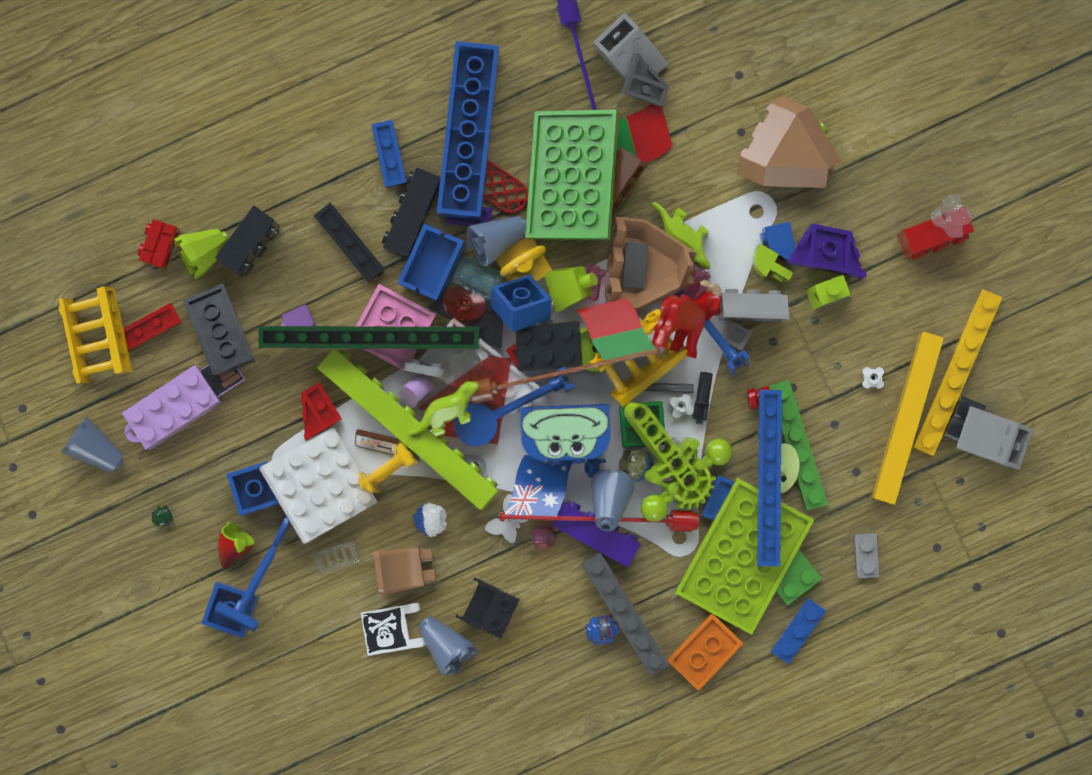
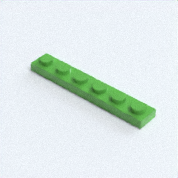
[769,380,828,511]

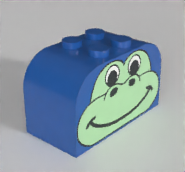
[520,404,610,465]

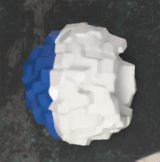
[413,503,447,537]

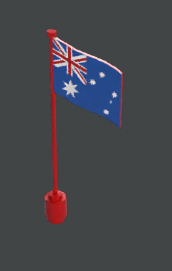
[500,455,699,532]

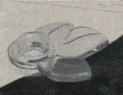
[932,194,974,238]

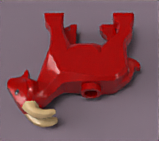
[651,280,722,359]

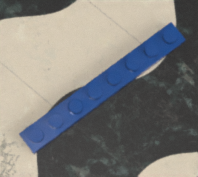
[757,390,782,566]

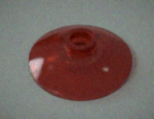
[443,285,486,321]

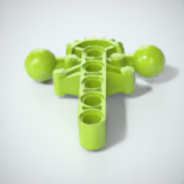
[624,402,733,522]

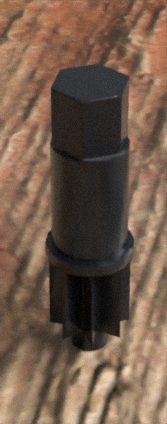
[693,372,713,425]

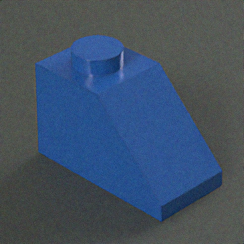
[760,221,797,267]

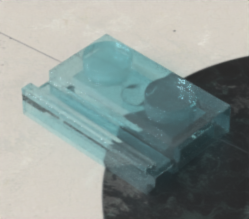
[451,255,502,300]

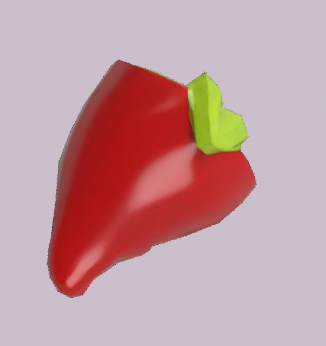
[218,522,254,569]

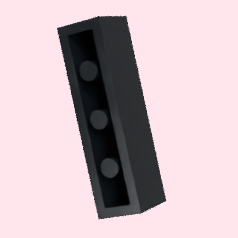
[382,167,441,259]

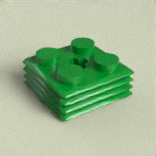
[619,401,665,448]

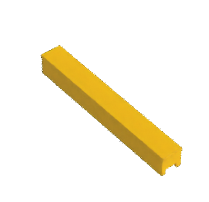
[871,331,944,505]

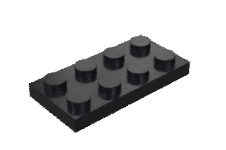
[183,283,255,378]

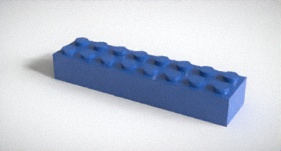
[437,41,500,221]

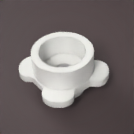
[862,367,884,389]
[669,394,693,418]

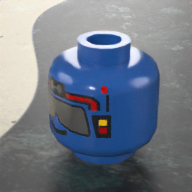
[586,615,619,645]

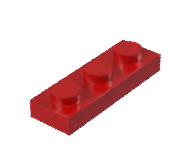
[123,303,182,352]

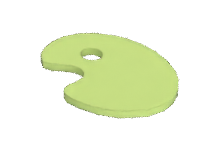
[781,443,800,493]

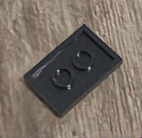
[516,321,583,371]

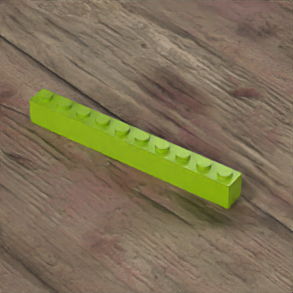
[317,348,500,511]

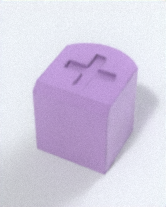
[398,374,434,409]

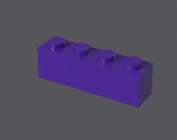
[552,500,641,567]

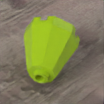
[174,229,229,280]

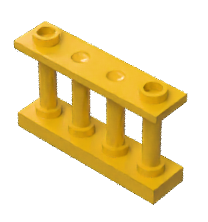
[59,287,133,384]
[590,309,687,407]
[357,443,419,493]

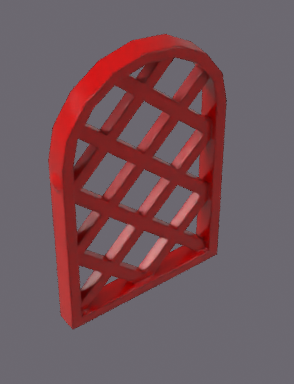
[484,160,528,213]

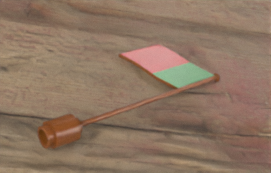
[469,298,661,404]

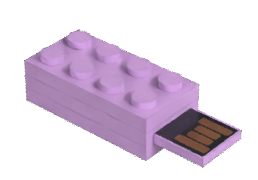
[122,364,246,450]

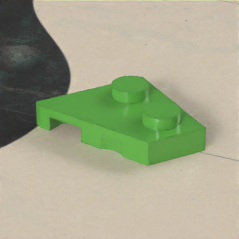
[776,549,822,605]

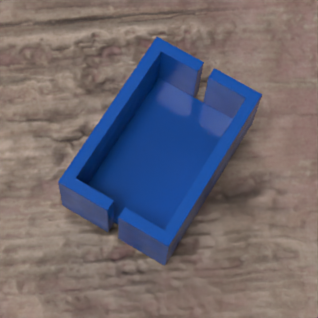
[397,224,467,304]

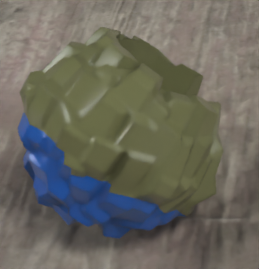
[619,449,653,482]

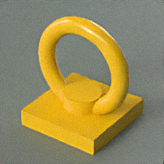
[496,238,552,282]

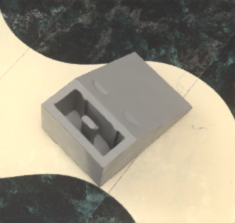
[593,13,669,80]
[956,406,1033,470]

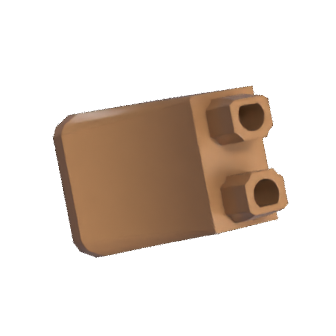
[374,547,436,595]

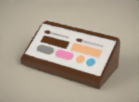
[355,429,400,455]

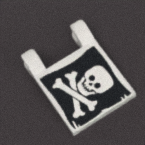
[361,603,426,656]

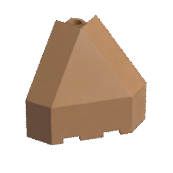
[738,96,841,188]
[605,216,697,311]

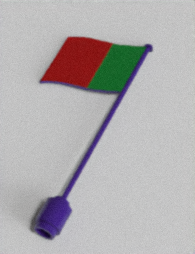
[556,0,672,164]

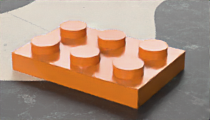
[667,613,744,691]

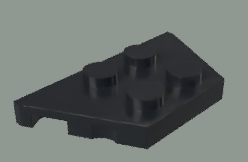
[428,280,503,349]

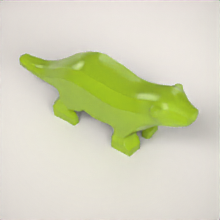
[652,202,711,270]
[409,382,479,437]

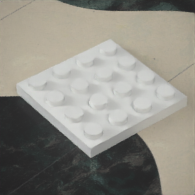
[259,428,378,544]

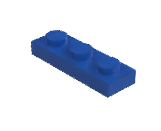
[371,120,407,188]
[770,598,826,664]

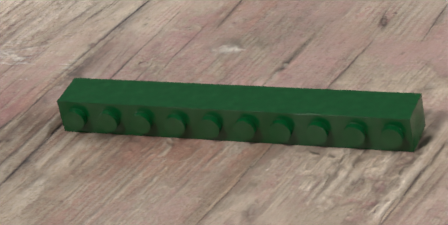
[258,326,480,349]

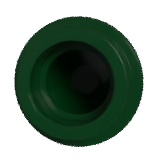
[152,505,174,527]

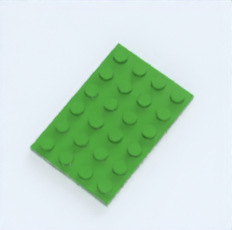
[525,110,619,240]

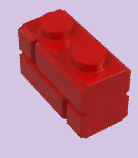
[137,219,180,270]

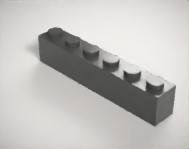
[581,552,669,676]

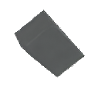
[622,242,648,289]

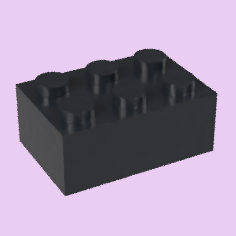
[215,205,280,278]

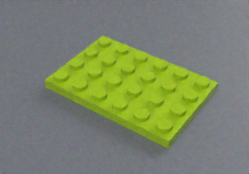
[675,478,814,635]

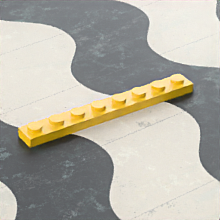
[913,289,1002,456]

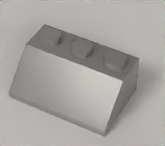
[719,289,789,322]

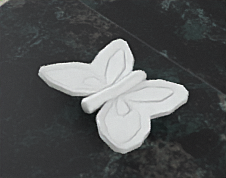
[485,494,528,543]

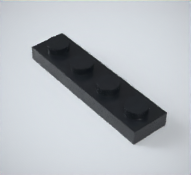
[314,202,385,283]

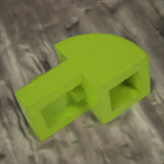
[752,244,793,283]

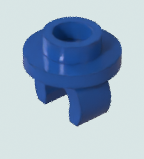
[584,458,606,478]

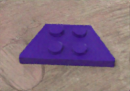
[787,224,866,279]

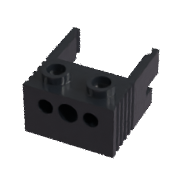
[455,577,520,639]

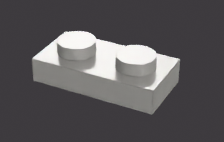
[854,533,879,578]

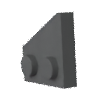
[621,53,669,107]

